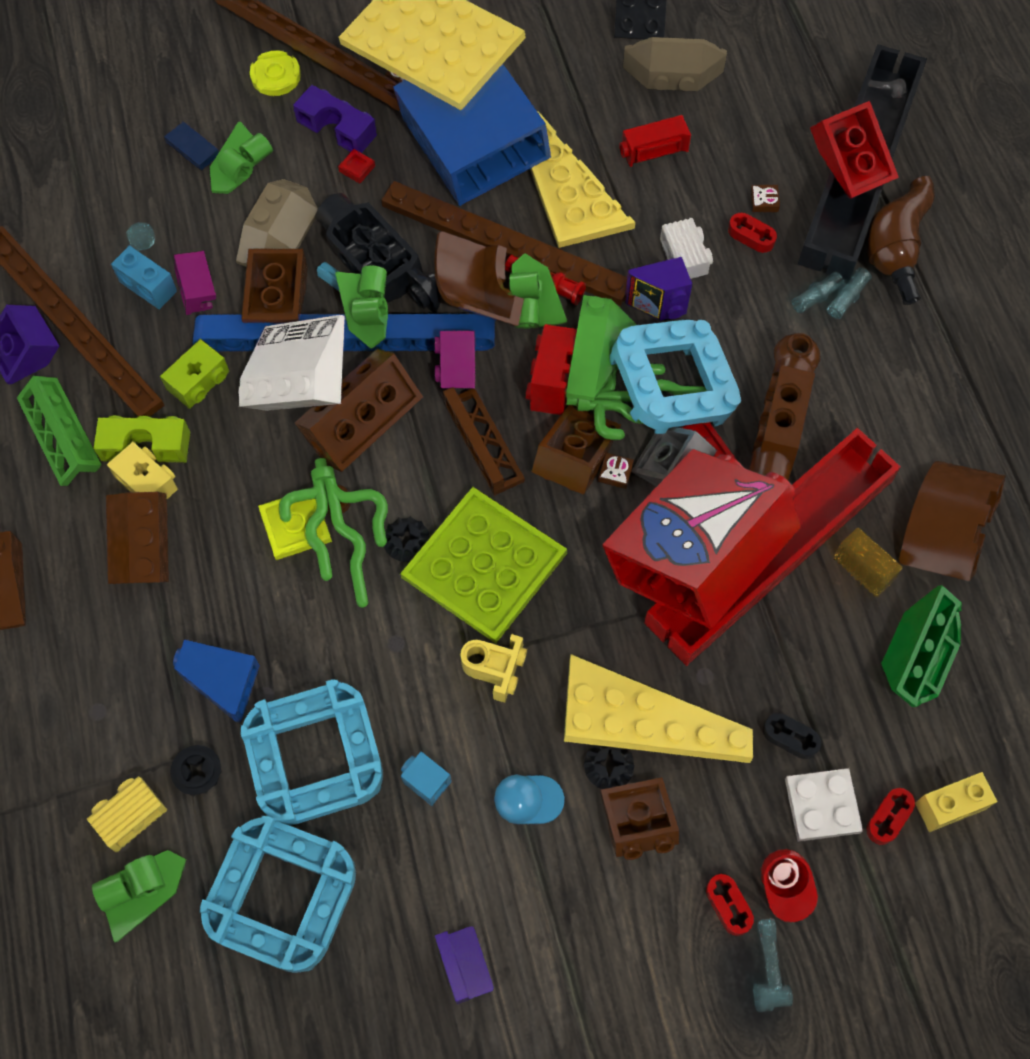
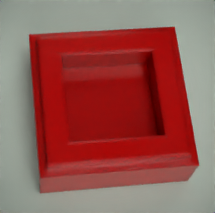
[338,149,375,184]

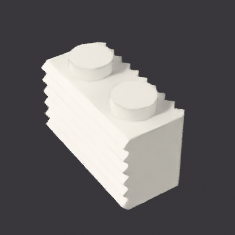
[660,218,713,279]

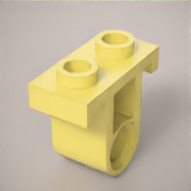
[460,634,527,703]

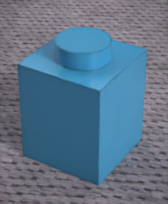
[401,752,452,806]

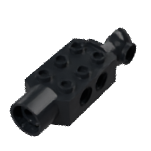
[316,193,441,313]

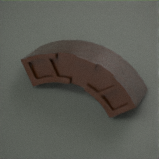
[434,231,524,326]
[899,461,1006,581]

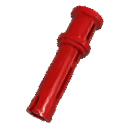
[505,255,586,305]

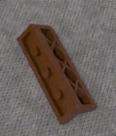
[443,387,525,496]

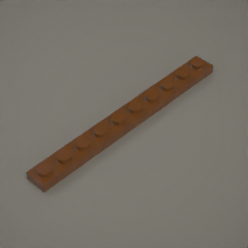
[214,0,401,112]
[381,181,627,306]
[0,226,165,417]

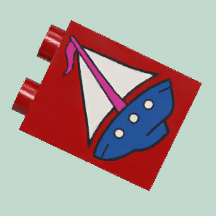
[602,449,801,629]

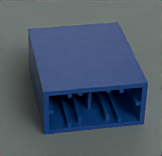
[393,64,551,206]

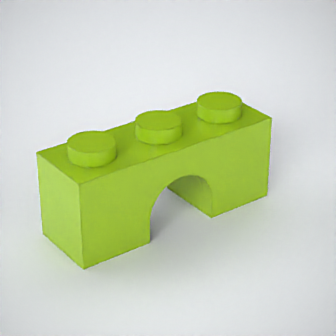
[93,415,190,462]

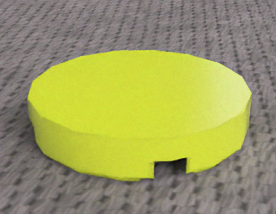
[250,51,301,96]

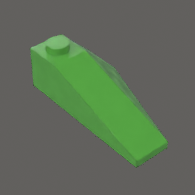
[566,295,636,401]

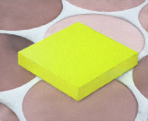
[258,498,332,560]

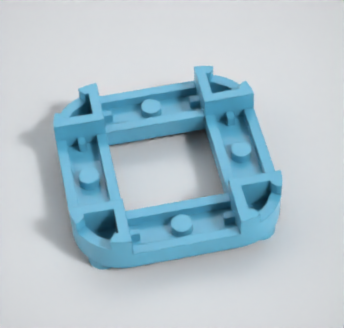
[610,320,741,434]
[241,680,383,825]
[200,816,356,973]

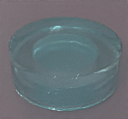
[127,222,156,250]

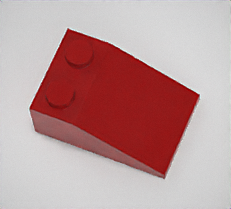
[810,101,899,198]

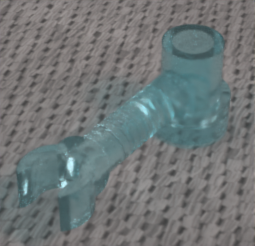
[753,919,793,1012]

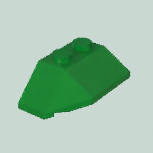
[881,585,962,707]

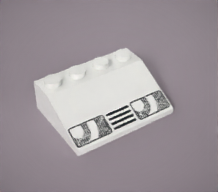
[238,315,345,411]

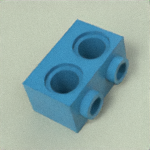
[111,245,177,309]

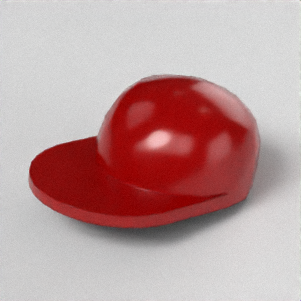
[761,849,818,922]

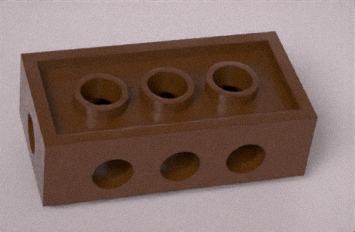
[295,349,423,472]

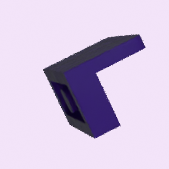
[435,926,494,1004]

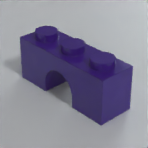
[293,85,377,153]

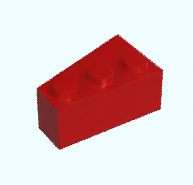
[526,324,577,415]

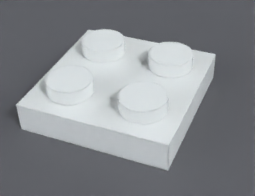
[785,768,863,842]

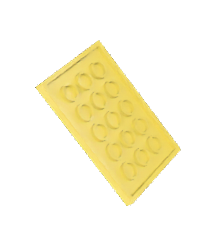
[339,0,526,110]

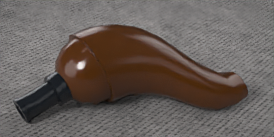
[867,176,935,305]

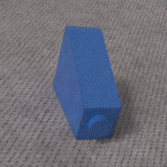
[173,640,260,723]

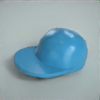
[494,774,564,824]

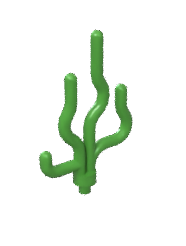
[566,364,707,440]
[279,458,388,608]

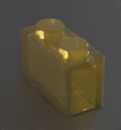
[834,527,903,597]

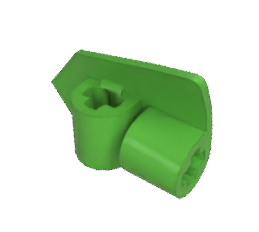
[210,122,273,194]
[510,253,567,329]
[335,266,388,349]
[92,850,187,942]

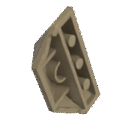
[623,37,727,91]
[236,179,318,267]

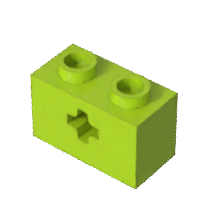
[160,339,230,409]

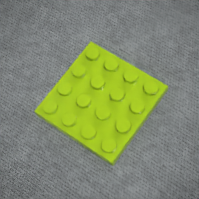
[400,487,567,644]

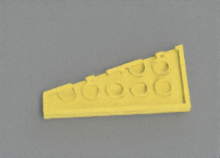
[530,111,635,248]
[564,655,753,763]

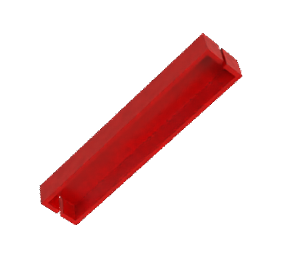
[644,428,901,666]

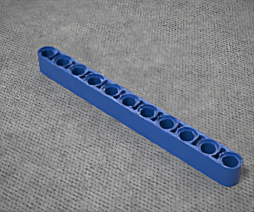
[193,314,495,351]

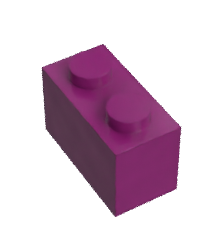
[435,331,476,388]

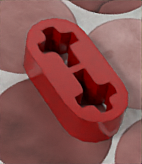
[728,213,777,253]
[866,788,915,845]
[706,874,754,936]

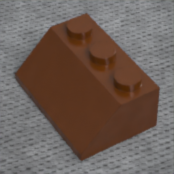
[106,492,169,584]

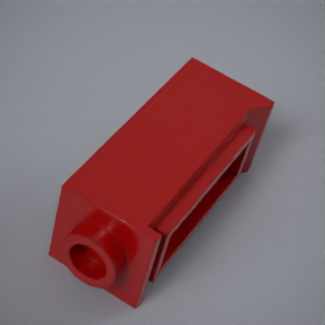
[619,115,691,167]

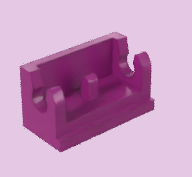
[174,251,216,315]

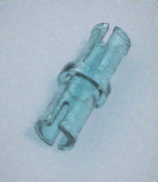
[826,268,872,319]
[792,272,844,314]

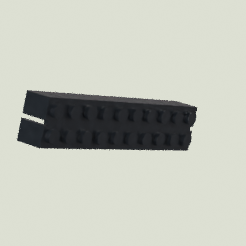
[798,44,927,281]

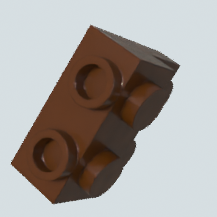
[601,777,679,860]

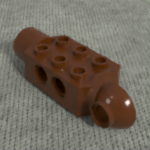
[749,333,820,481]

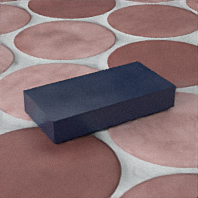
[164,121,219,171]

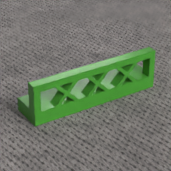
[17,376,101,486]

